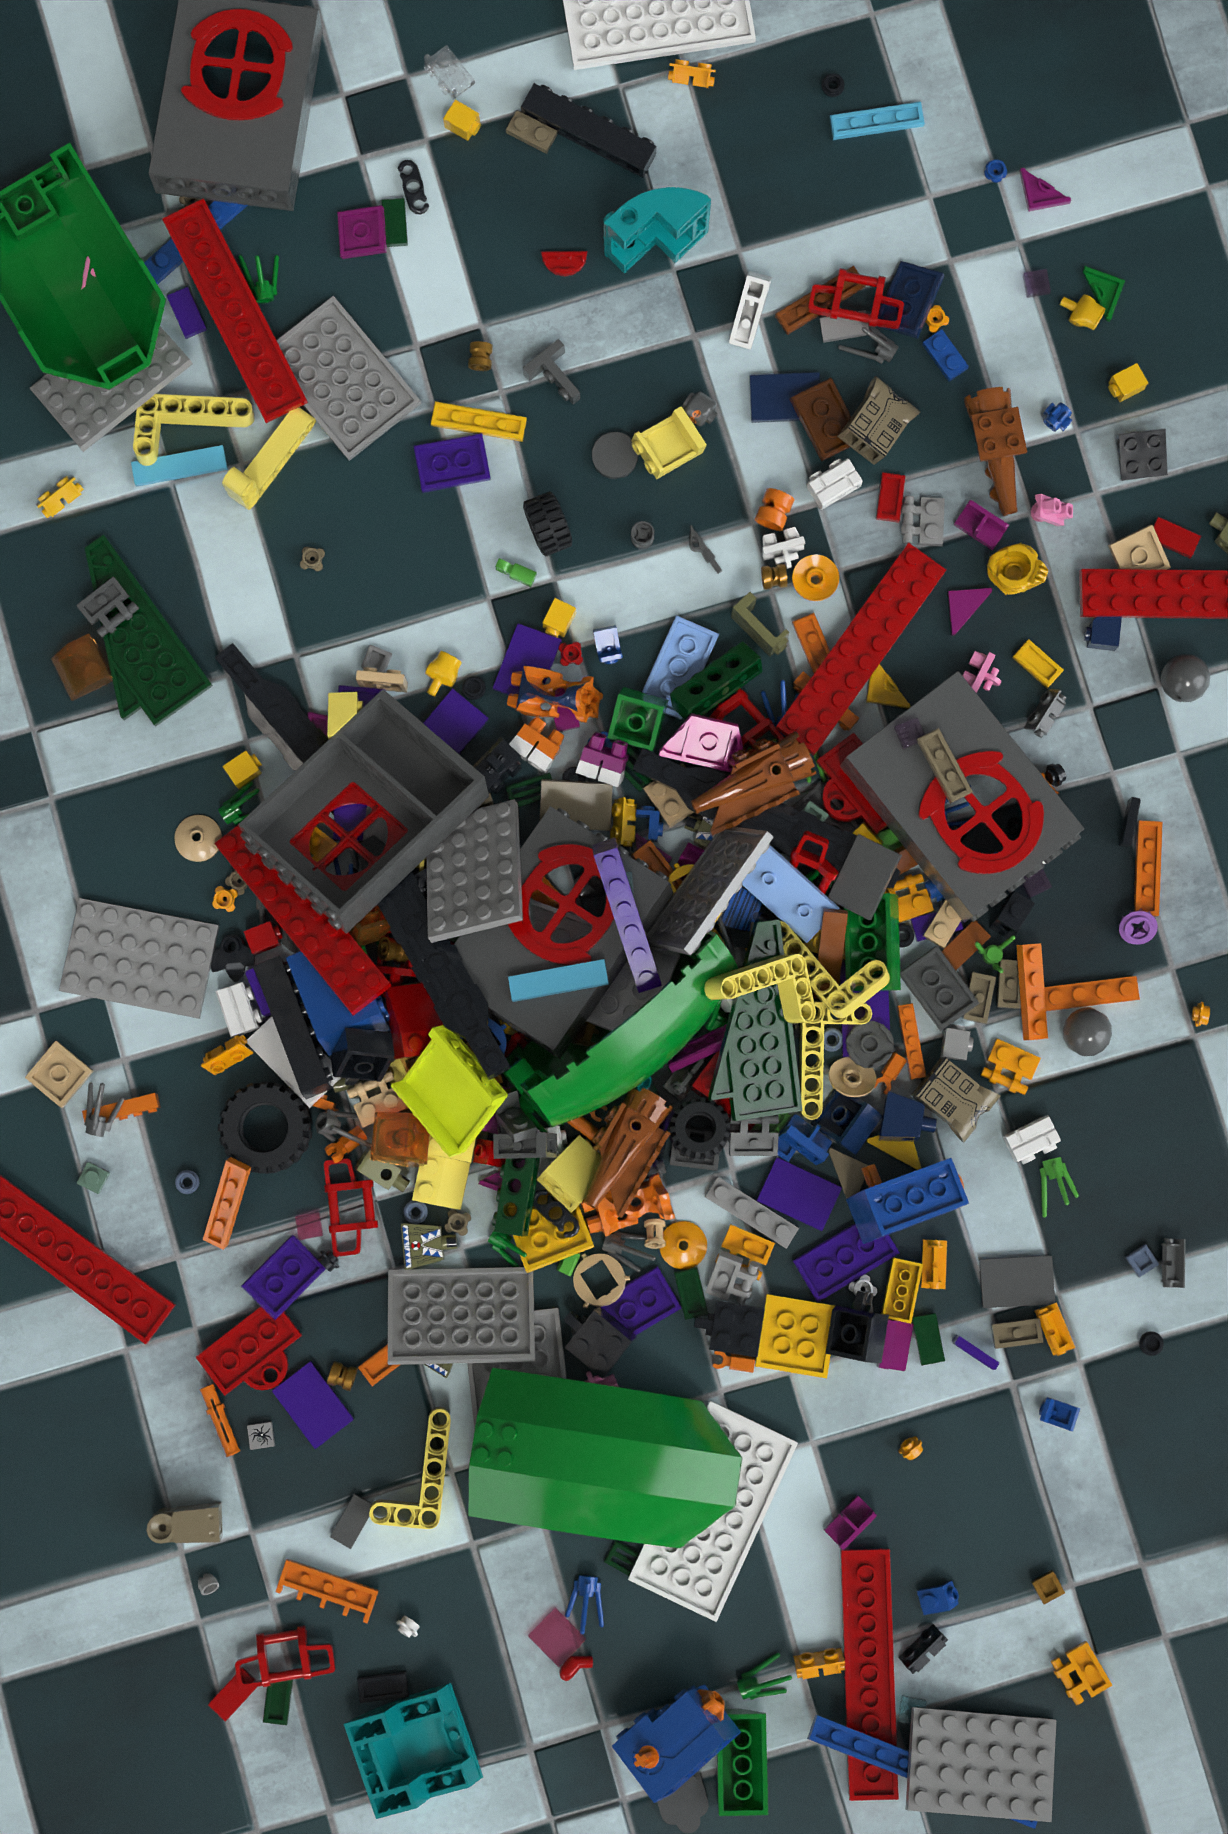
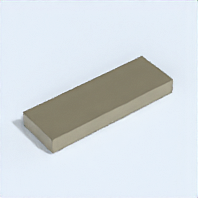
[916,728,973,804]

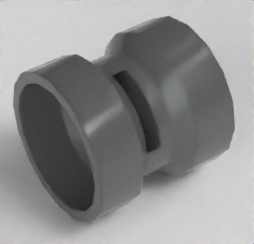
[631,521,654,549]

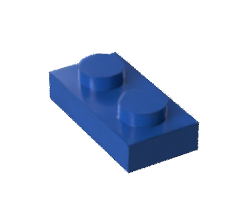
[922,329,969,382]

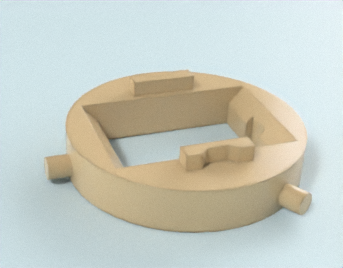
[573,1253,630,1308]

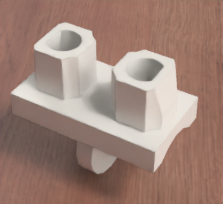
[762,527,805,569]

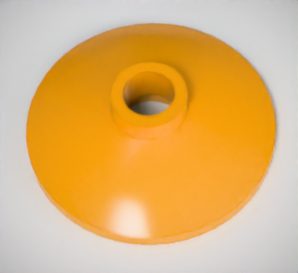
[792,555,839,601]
[660,1221,707,1269]

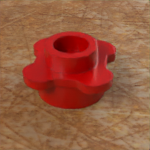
[558,642,583,666]

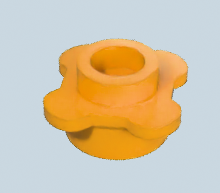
[925,305,949,333]
[212,886,238,912]
[1192,1002,1210,1027]
[898,1436,923,1460]

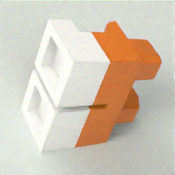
[509,716,564,774]

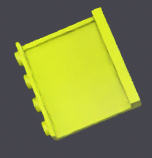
[391,1025,508,1158]

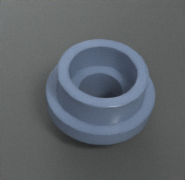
[824,1028,843,1052]
[175,1170,200,1194]
[404,1200,428,1224]

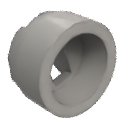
[198,1573,219,1595]

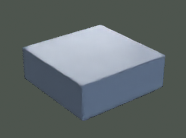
[1125,1244,1159,1278]

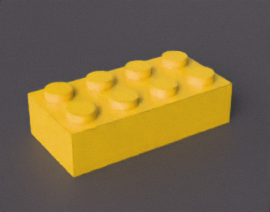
[881,1258,923,1324]

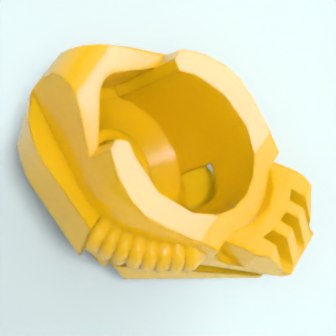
[987,543,1049,595]

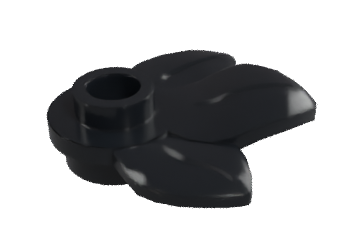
[211,934,255,982]

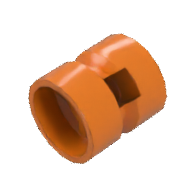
[755,488,795,531]

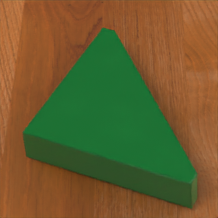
[1082,266,1125,322]

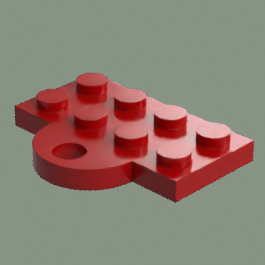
[816,732,887,835]
[196,1307,302,1396]

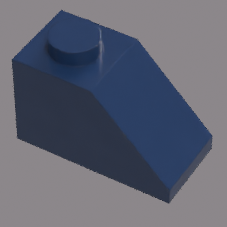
[1084,617,1122,651]

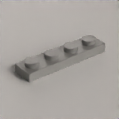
[705,1177,799,1249]

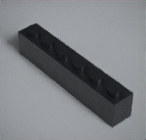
[521,83,657,178]
[253,955,334,1100]

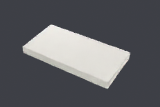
[247,1017,341,1108]

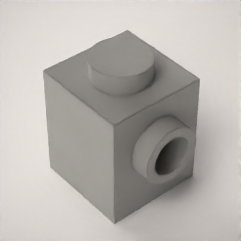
[940,1025,974,1061]

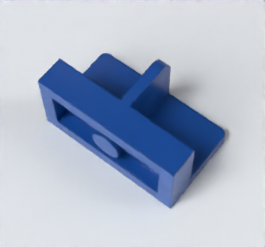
[779,1114,832,1165]

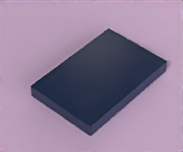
[876,261,945,339]
[749,372,820,423]

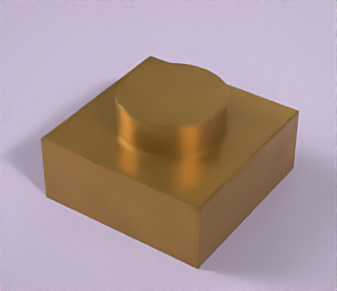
[1031,1570,1065,1605]

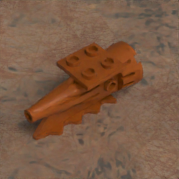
[964,387,1027,517]
[691,731,816,836]
[584,1087,673,1218]

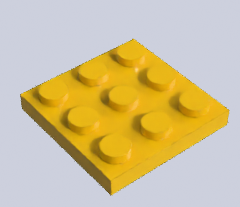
[508,1188,595,1273]
[755,1294,835,1379]

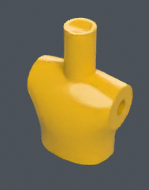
[1060,294,1105,330]
[425,651,462,697]

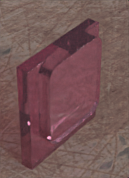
[528,1607,586,1667]

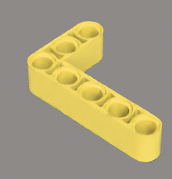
[133,394,255,466]
[222,407,316,510]
[780,921,890,1018]
[704,954,816,1023]
[799,1001,872,1120]
[369,1407,451,1529]

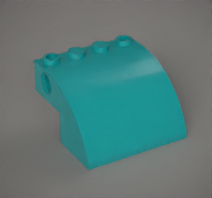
[603,187,711,274]
[344,1683,483,1819]

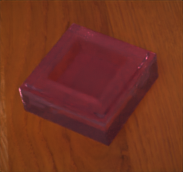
[295,1212,324,1240]

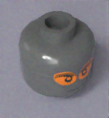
[682,391,718,427]

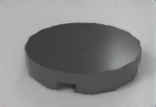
[592,432,638,479]
[846,1021,894,1068]

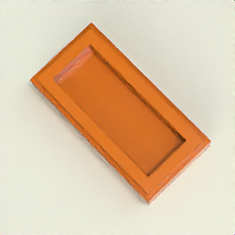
[358,1344,400,1386]

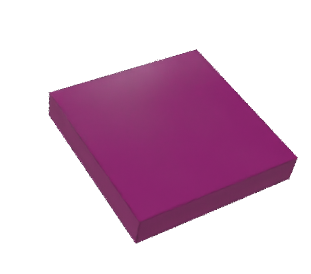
[337,205,387,259]

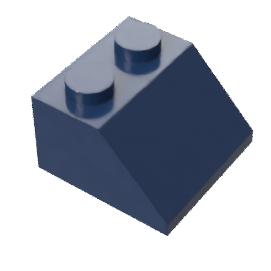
[810,1089,883,1155]

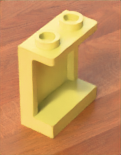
[632,406,707,480]
[536,1135,601,1213]

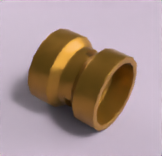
[468,341,493,371]
[761,564,788,590]
[377,937,408,963]
[327,1361,358,1391]

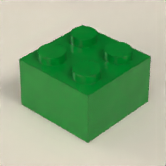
[607,687,669,751]

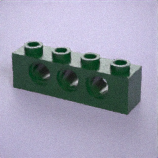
[670,641,763,720]
[492,1158,540,1236]

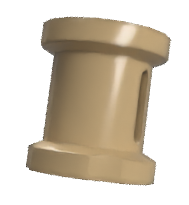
[644,1219,666,1249]

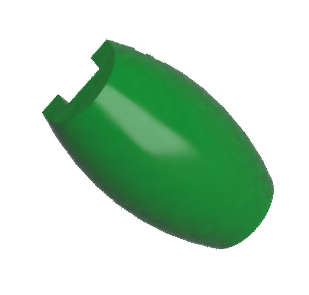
[503,931,738,1127]

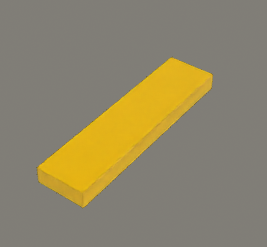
[431,401,527,442]

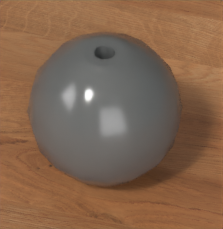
[1161,654,1210,702]
[1063,1007,1112,1057]

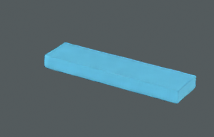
[829,101,925,140]
[131,445,228,487]
[508,959,609,1002]

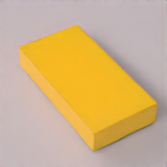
[1012,639,1064,689]

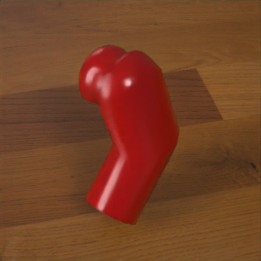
[559,1656,593,1681]

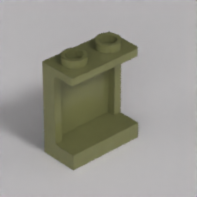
[731,592,790,657]

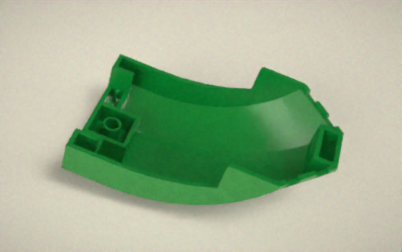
[0,143,166,390]
[468,1368,742,1548]

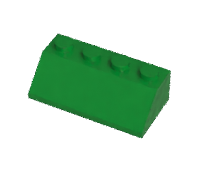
[844,893,901,991]
[717,1709,768,1816]

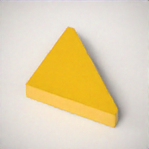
[866,664,910,709]
[866,1136,922,1170]

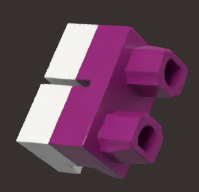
[575,732,629,787]

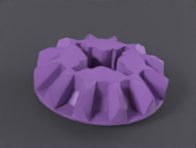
[1119,909,1158,945]

